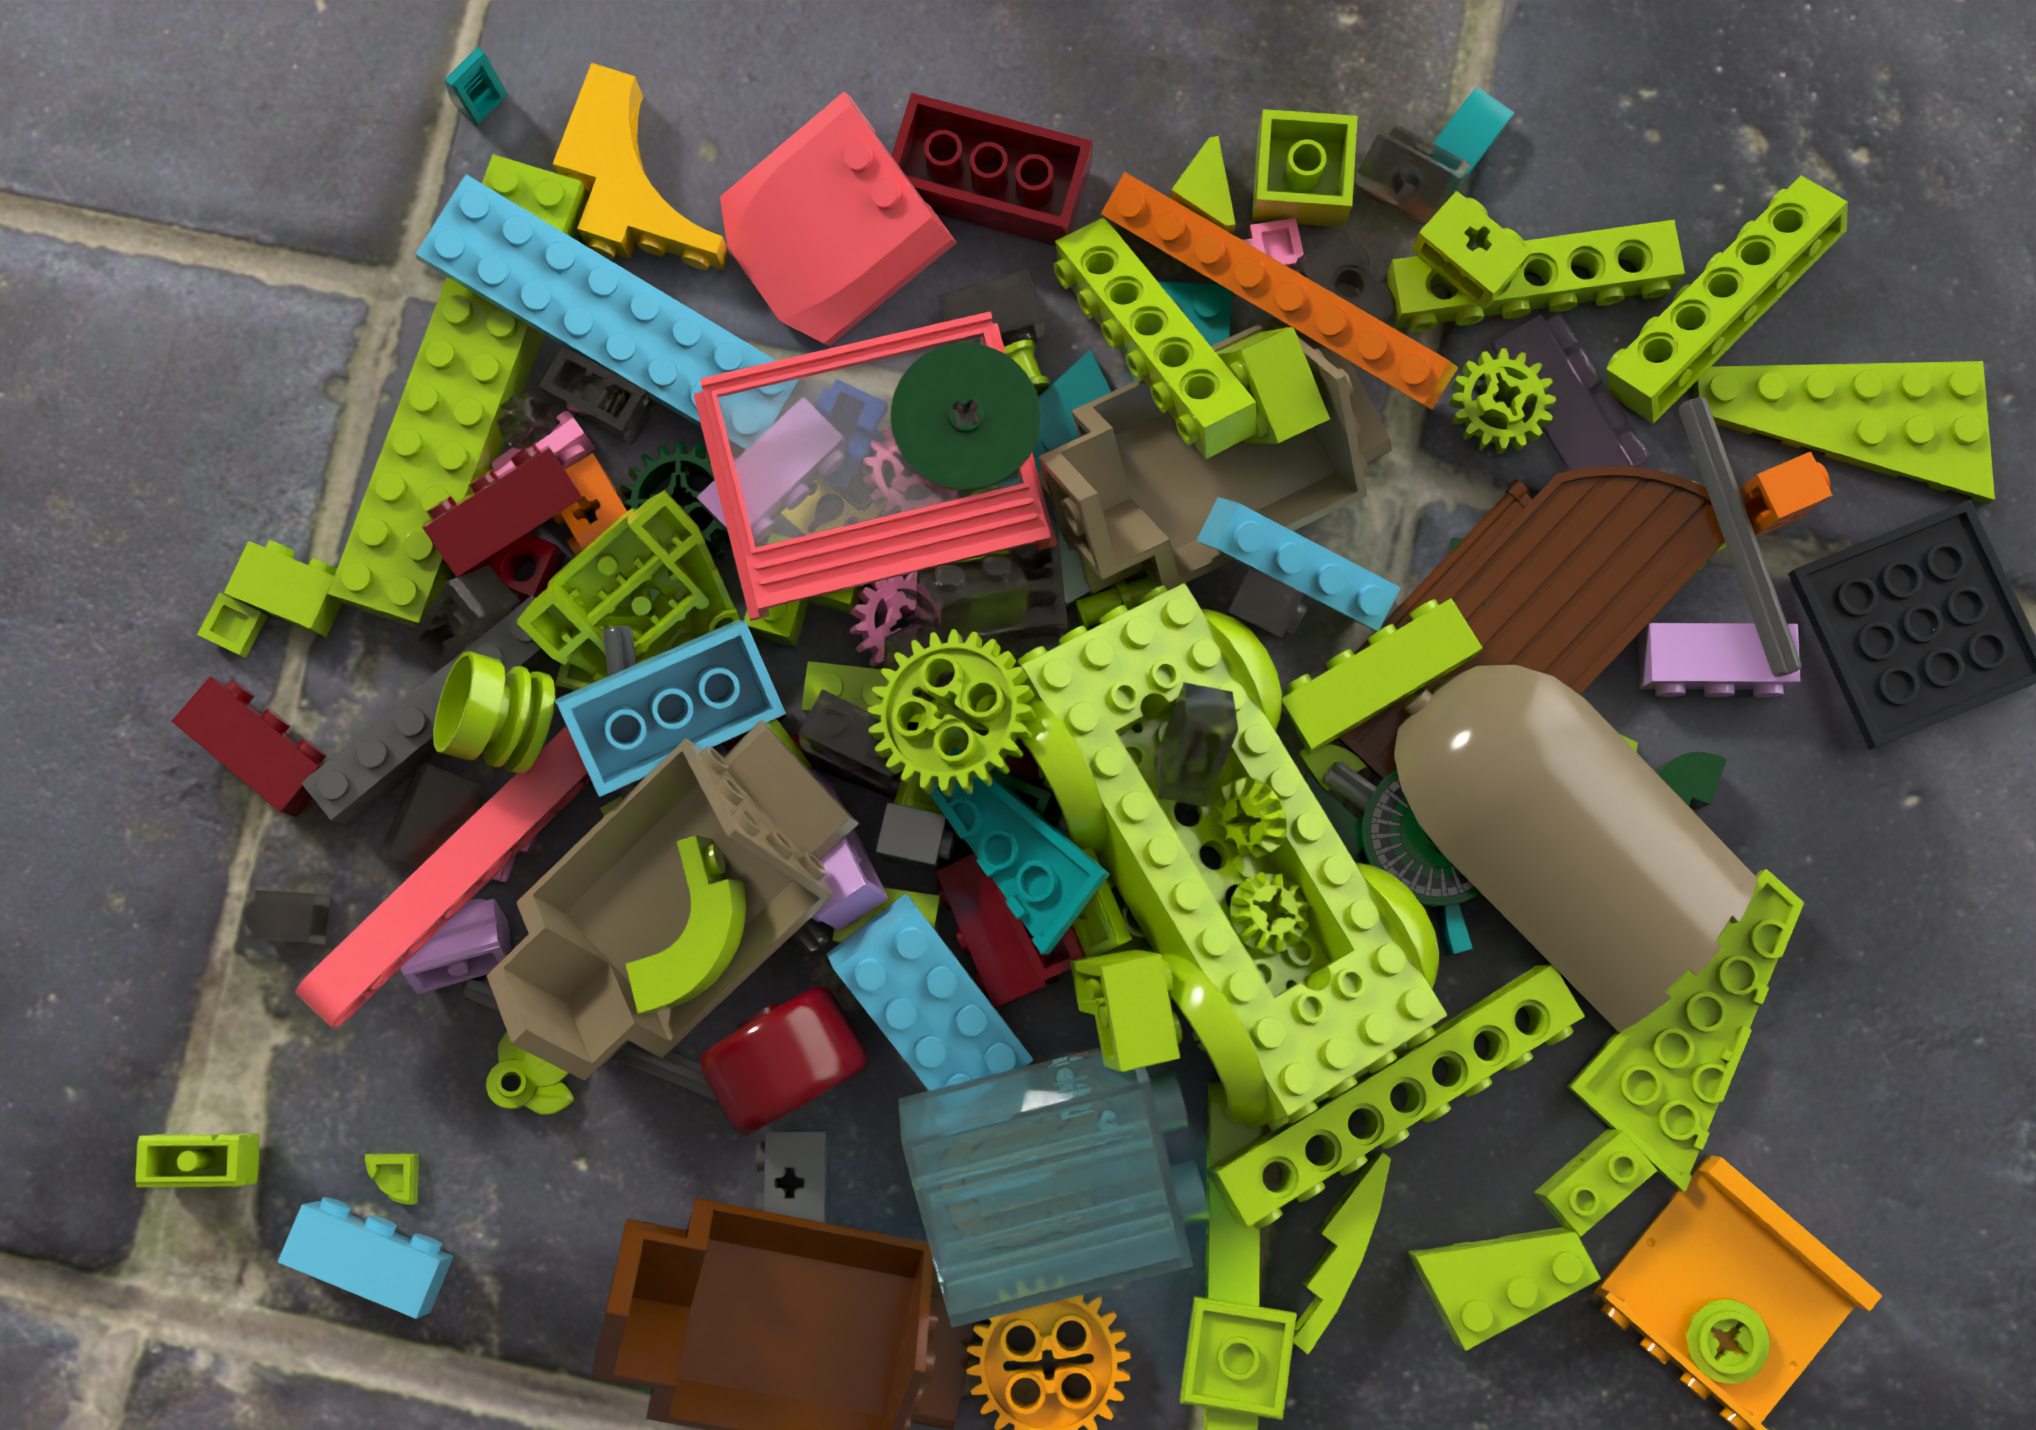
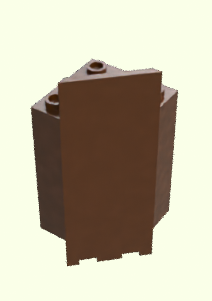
[591,1198,981,1430]

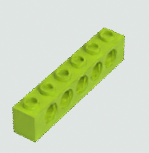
[1606,176,1848,424]
[1054,217,1257,459]
[1385,220,1685,332]

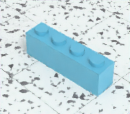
[1196,497,1401,631]

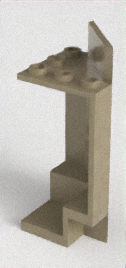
[1037,317,1392,594]
[486,720,859,1081]

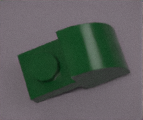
[1654,752,1727,810]

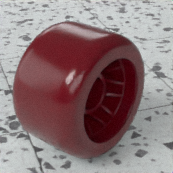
[700,986,867,1136]

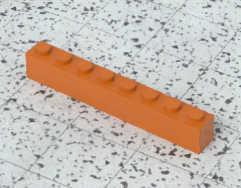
[1101,172,1458,410]

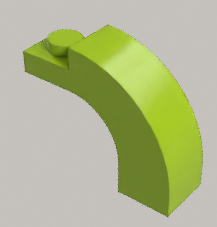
[625,835,746,1014]

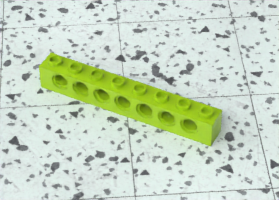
[1206,964,1585,1229]

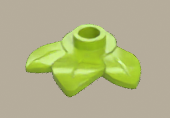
[486,1032,574,1115]

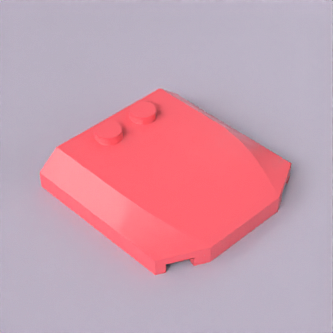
[719,92,957,346]

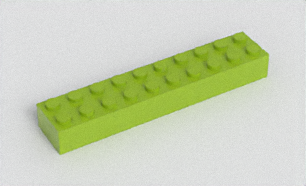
[328,154,589,634]

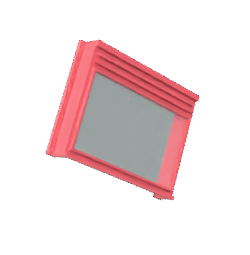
[693,311,1057,621]

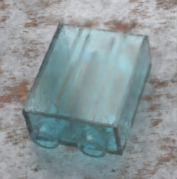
[898,1048,1210,1328]

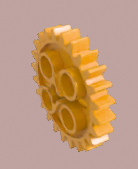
[966,1277,1131,1430]

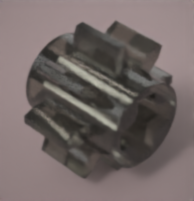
[496,391,560,449]

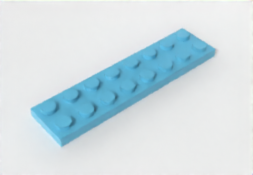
[415,174,800,453]

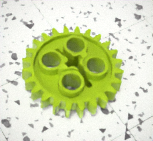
[868,629,1036,797]

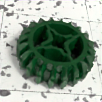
[619,441,731,558]

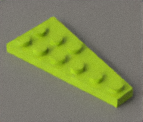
[1692,361,1995,504]
[1567,869,1804,1192]

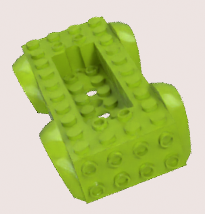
[996,583,1447,1131]

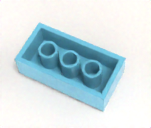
[555,620,786,797]
[827,893,1034,1122]

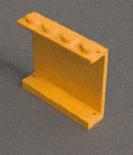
[1593,1155,1882,1430]

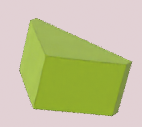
[1170,136,1236,235]

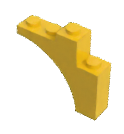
[553,63,730,270]

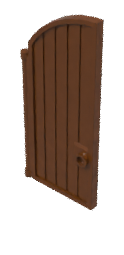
[1337,466,1749,780]

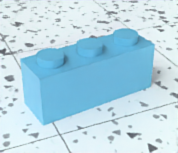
[278,1197,454,1319]

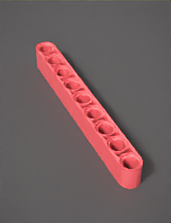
[295,726,591,1029]

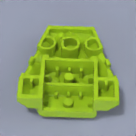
[517,490,741,681]

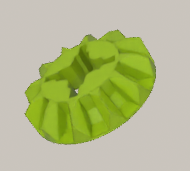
[1214,777,1287,859]
[1230,872,1310,953]
[1684,1299,1769,1384]

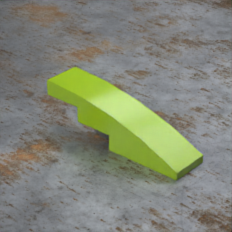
[1293,1150,1391,1354]

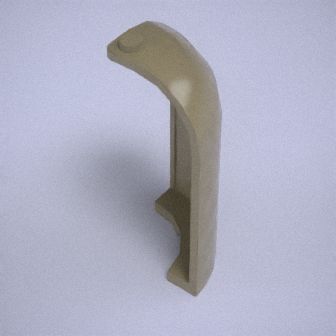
[1394,665,1758,1032]

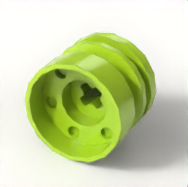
[433,651,555,774]

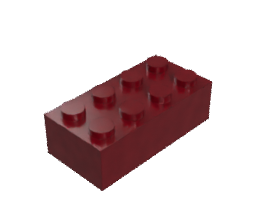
[891,93,1093,246]

